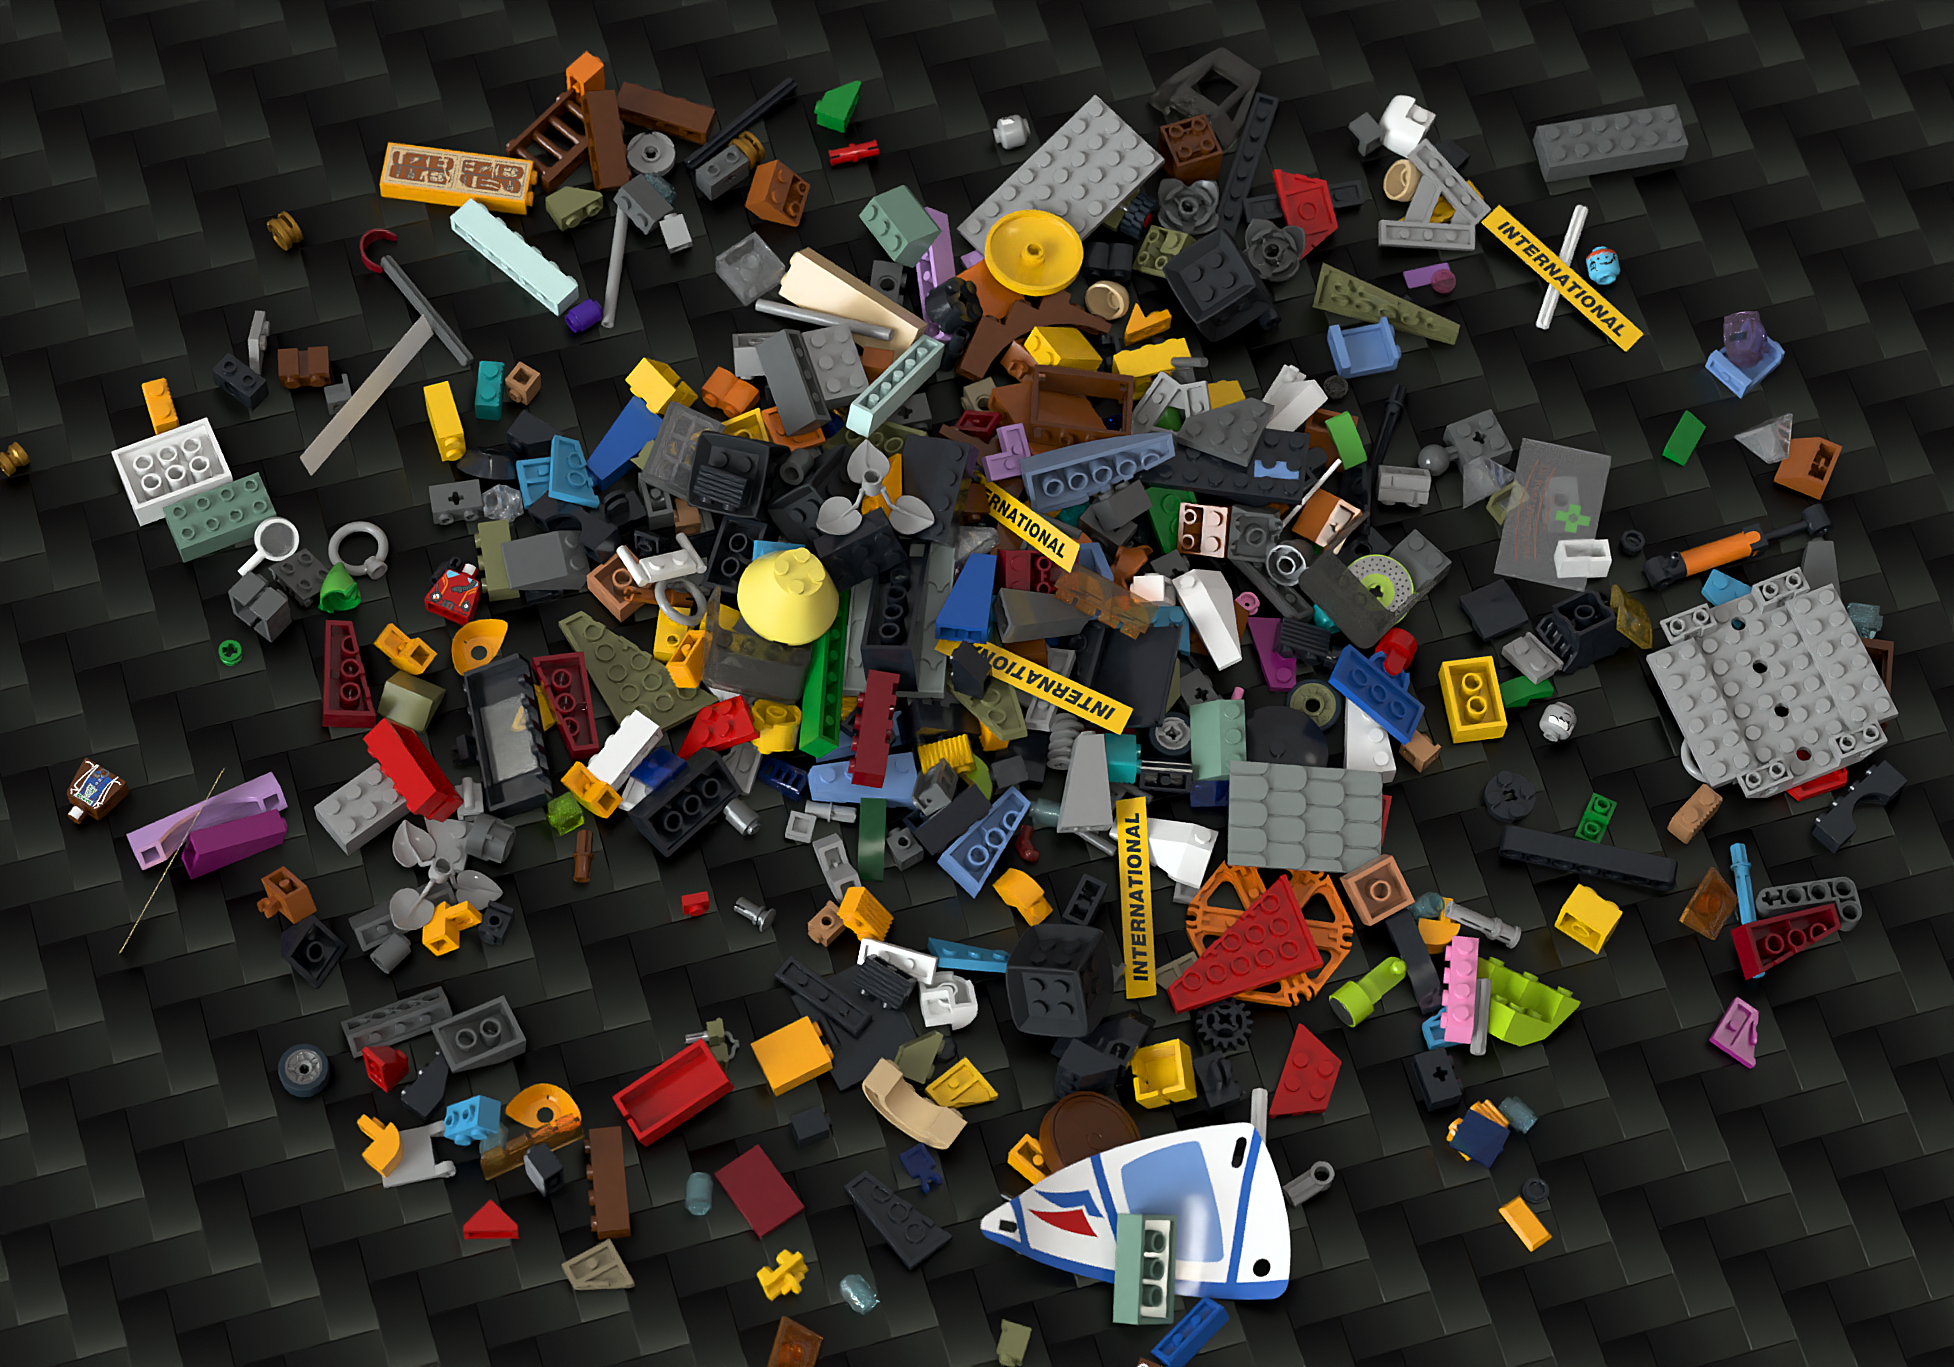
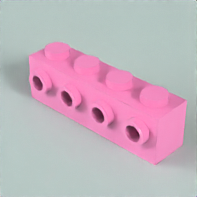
[1440,936,1479,1044]

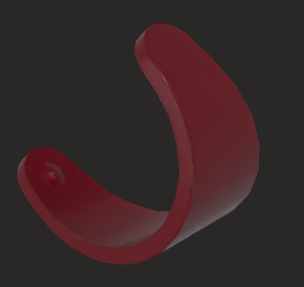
[360,228,398,273]

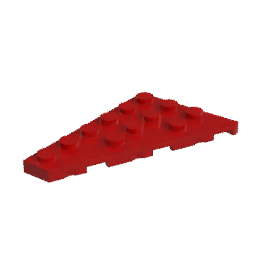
[1167,874,1324,1015]

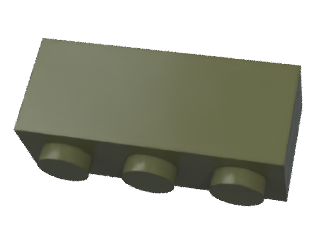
[474,519,520,602]

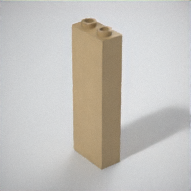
[779,247,929,363]

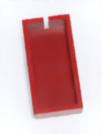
[363,717,464,823]
[612,1038,735,1147]

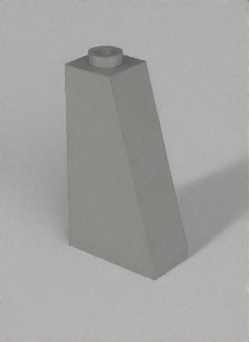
[1057,731,1113,833]

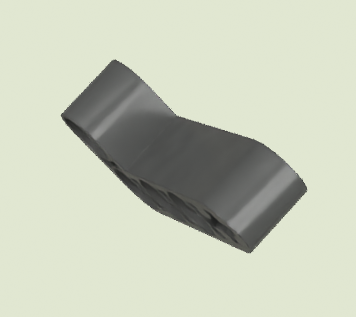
[1754,877,1862,931]

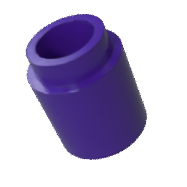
[565,298,603,333]

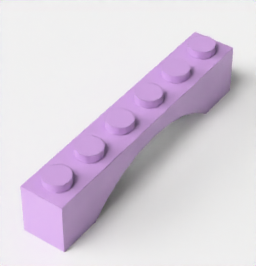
[126,772,288,870]

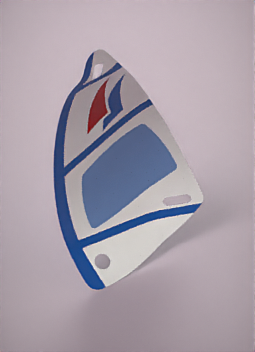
[981,1123,1290,1299]

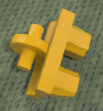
[757,1250,808,1301]

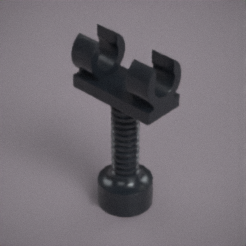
[1098,334,1164,373]

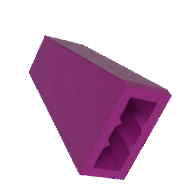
[181,809,288,879]

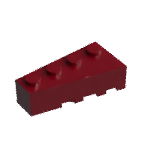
[322,620,376,728]
[531,651,599,761]
[848,669,900,789]
[1731,903,1841,980]

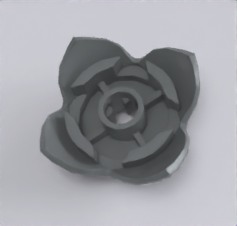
[1158,178,1219,237]
[1243,219,1306,282]

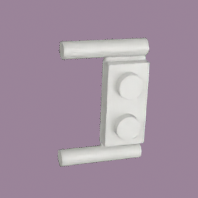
[617,533,707,587]

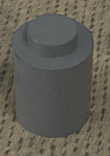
[780,448,814,485]
[370,933,411,974]

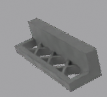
[341,986,453,1058]

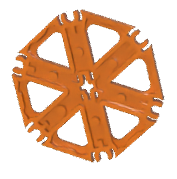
[1185,860,1353,1007]

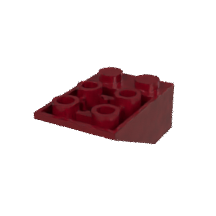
[996,549,1079,597]

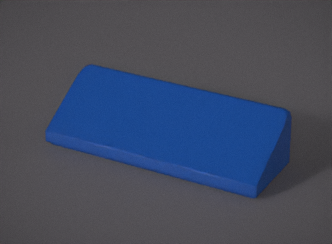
[1151,1296,1229,1367]

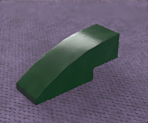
[857,797,887,882]

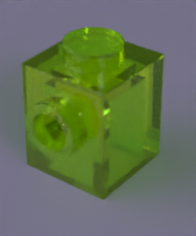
[546,791,584,836]

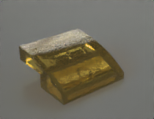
[1610,584,1652,649]

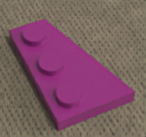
[1246,617,1296,692]

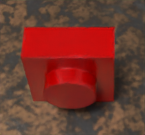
[681,891,709,916]

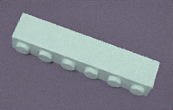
[450,198,579,316]
[846,334,945,438]

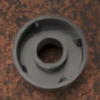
[1266,539,1315,586]
[465,812,516,864]

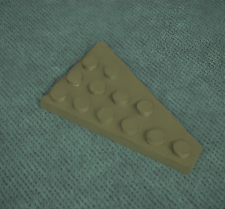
[559,611,719,733]
[946,623,1027,741]

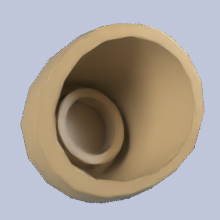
[1384,159,1423,202]
[1085,281,1129,320]

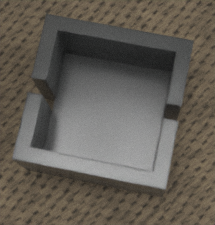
[228,570,292,643]

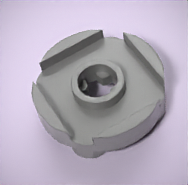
[627,132,675,181]

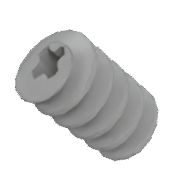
[1046,713,1084,770]

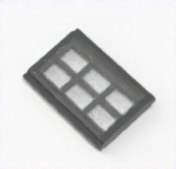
[640,401,725,501]

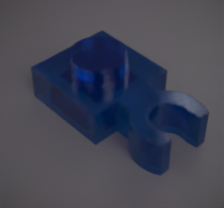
[899,1142,942,1193]

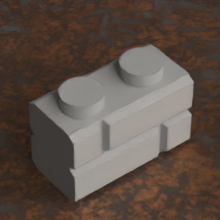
[1375,465,1431,507]

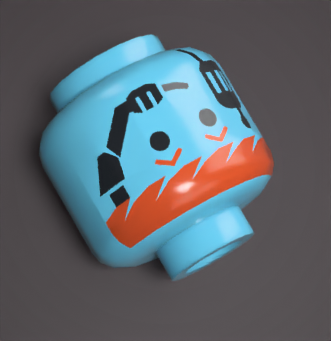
[1586,247,1620,285]

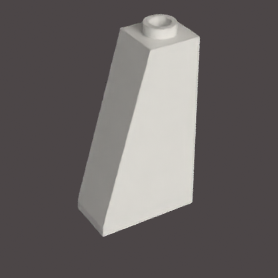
[1266,380,1328,432]

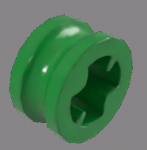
[219,640,243,666]

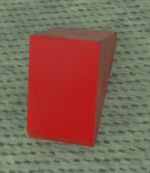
[463,1200,519,1239]

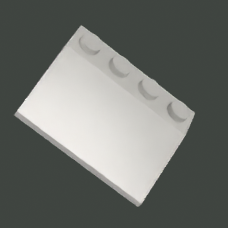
[111,417,233,526]

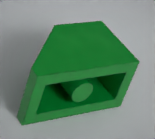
[814,81,862,133]

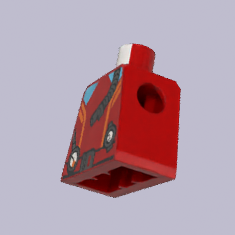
[424,564,481,626]

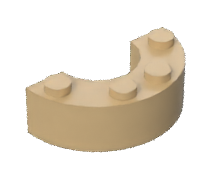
[862,1058,967,1149]

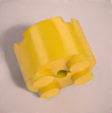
[750,697,802,754]

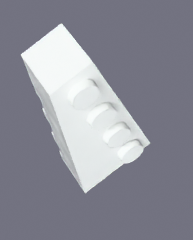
[1343,696,1396,783]

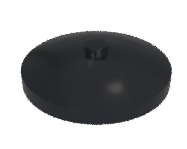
[1245,706,1328,768]

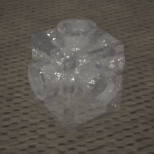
[481,484,524,523]

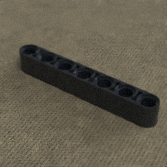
[1499,826,1678,891]

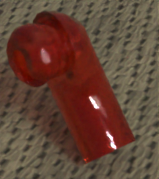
[1015,825,1039,862]

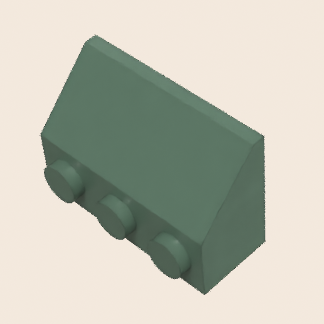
[859,185,942,268]
[1189,700,1247,782]

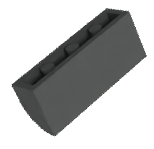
[755,329,832,437]

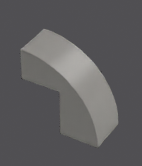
[812,833,862,905]

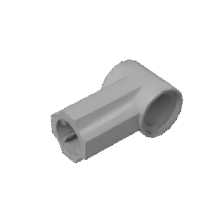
[1282,1161,1334,1208]

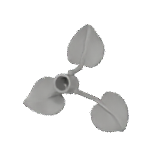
[816,439,935,535]
[390,820,503,930]

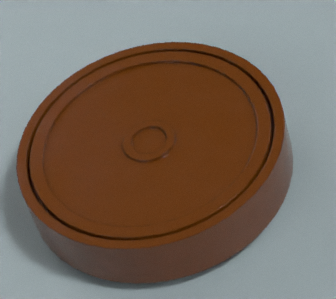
[1039,1091,1142,1186]

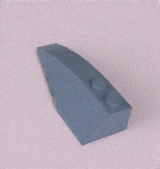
[1018,432,1175,514]

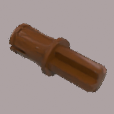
[573,830,594,882]

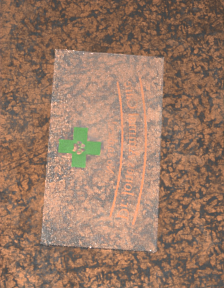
[1494,438,1612,592]

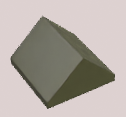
[377,670,446,734]

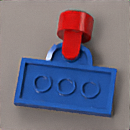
[1328,628,1425,745]

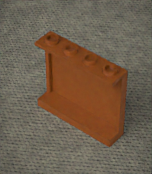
[987,381,1107,456]

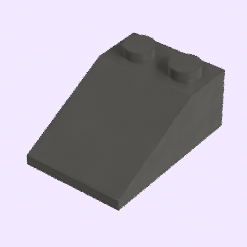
[1369,529,1452,610]
[500,531,590,590]
[431,995,526,1073]

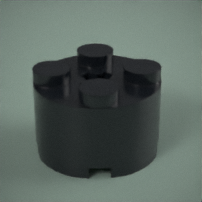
[925,277,983,334]

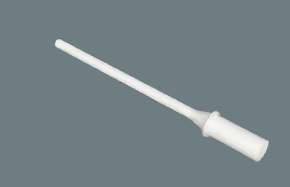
[1278,459,1342,539]

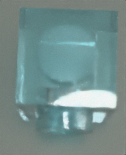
[1846,602,1883,639]

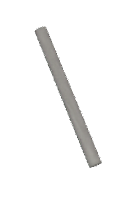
[601,207,629,328]
[756,298,894,341]

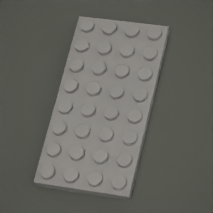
[957,95,1165,296]

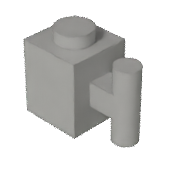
[455,777,484,823]

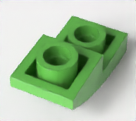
[1325,411,1367,470]

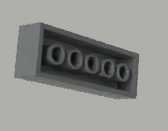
[1533,104,1688,182]

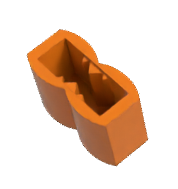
[701,367,760,419]

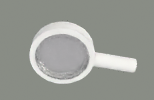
[238,517,299,576]

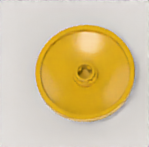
[984,210,1083,296]

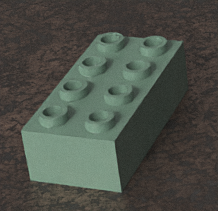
[163,472,279,563]

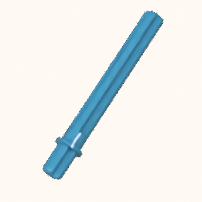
[1730,843,1765,978]

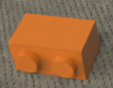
[566,51,605,105]

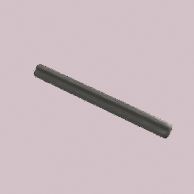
[380,255,474,367]

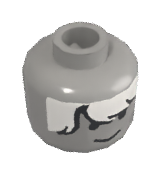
[993,115,1030,149]
[1539,702,1577,742]

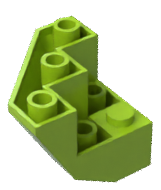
[1476,956,1580,1047]

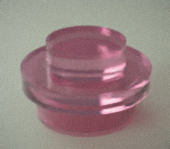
[1431,269,1456,293]

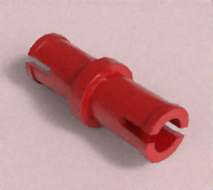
[828,140,879,166]

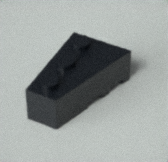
[896,698,982,749]

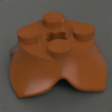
[1110,545,1153,610]

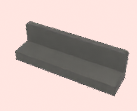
[348,881,458,952]

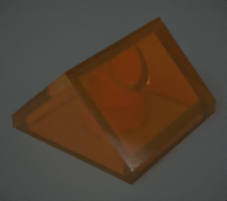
[1679,867,1738,940]
[767,1316,823,1367]

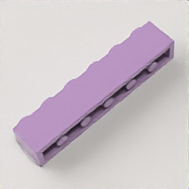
[916,207,956,352]

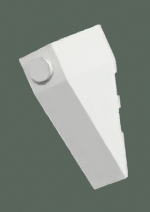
[1171,569,1242,671]
[1109,815,1219,889]

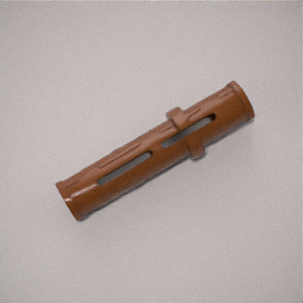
[624,586,694,608]

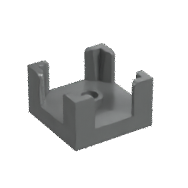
[1078,497,1138,565]

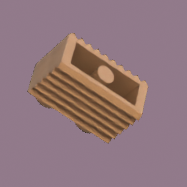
[1667,784,1722,844]

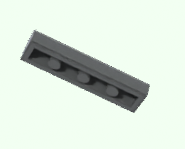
[1230,559,1315,623]

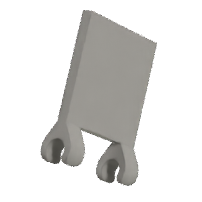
[382,1121,456,1188]

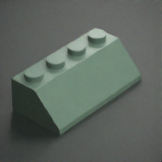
[1113,1213,1178,1325]

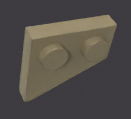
[562,1239,634,1290]

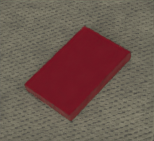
[714,1145,804,1239]

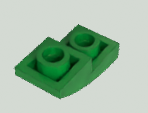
[1499,675,1555,708]
[1574,793,1617,844]

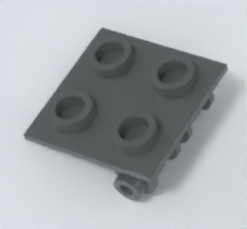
[269,548,329,607]

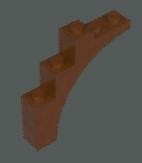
[955,289,1112,383]
[938,424,1025,571]

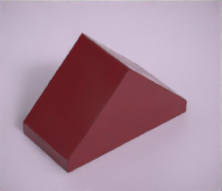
[955,410,1002,445]

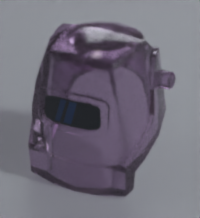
[1723,311,1770,368]

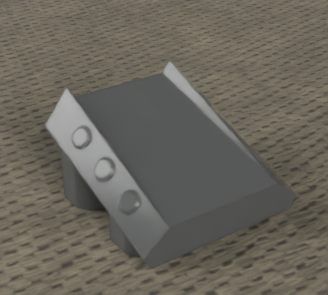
[1227,503,1283,563]

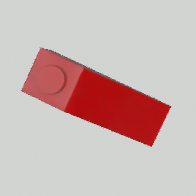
[362,1046,410,1094]

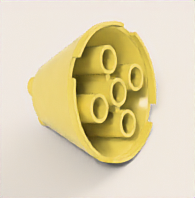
[737,547,839,646]

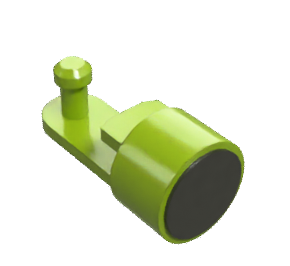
[1329,957,1407,1027]

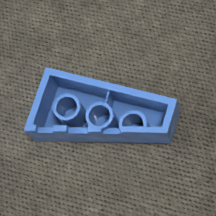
[807,752,917,810]
[937,785,1031,898]

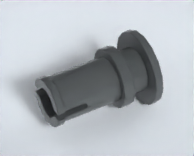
[734,896,776,933]

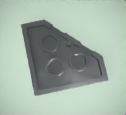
[1176,397,1275,467]

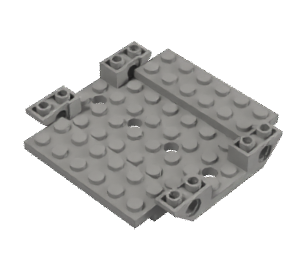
[1646,567,1898,798]

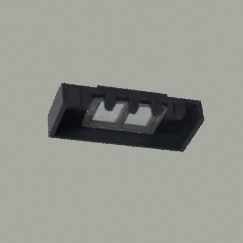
[463,653,556,820]

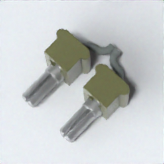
[686,1018,739,1071]

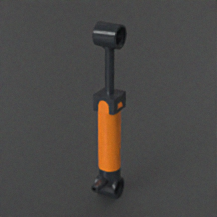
[1642,504,1834,590]

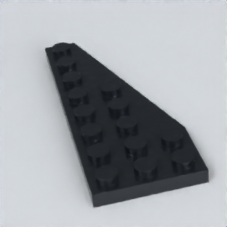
[1117,428,1310,505]

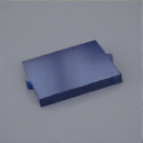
[630,746,688,792]
[1449,1109,1511,1169]

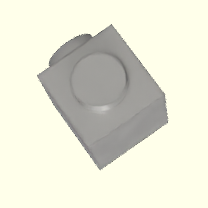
[659,213,693,254]

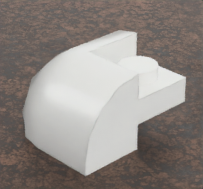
[1379,96,1436,159]
[918,971,978,1031]

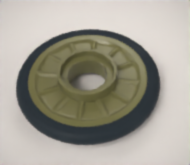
[1285,679,1341,732]

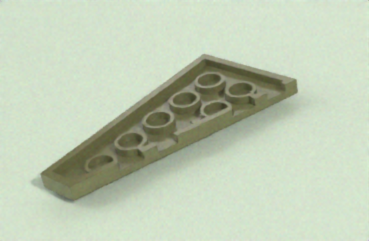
[1313,263,1460,345]

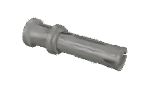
[1444,901,1521,949]

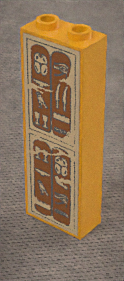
[380,142,538,215]

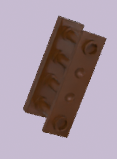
[506,87,589,195]

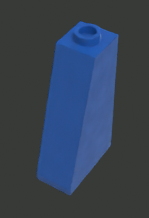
[585,395,663,492]
[935,553,997,644]

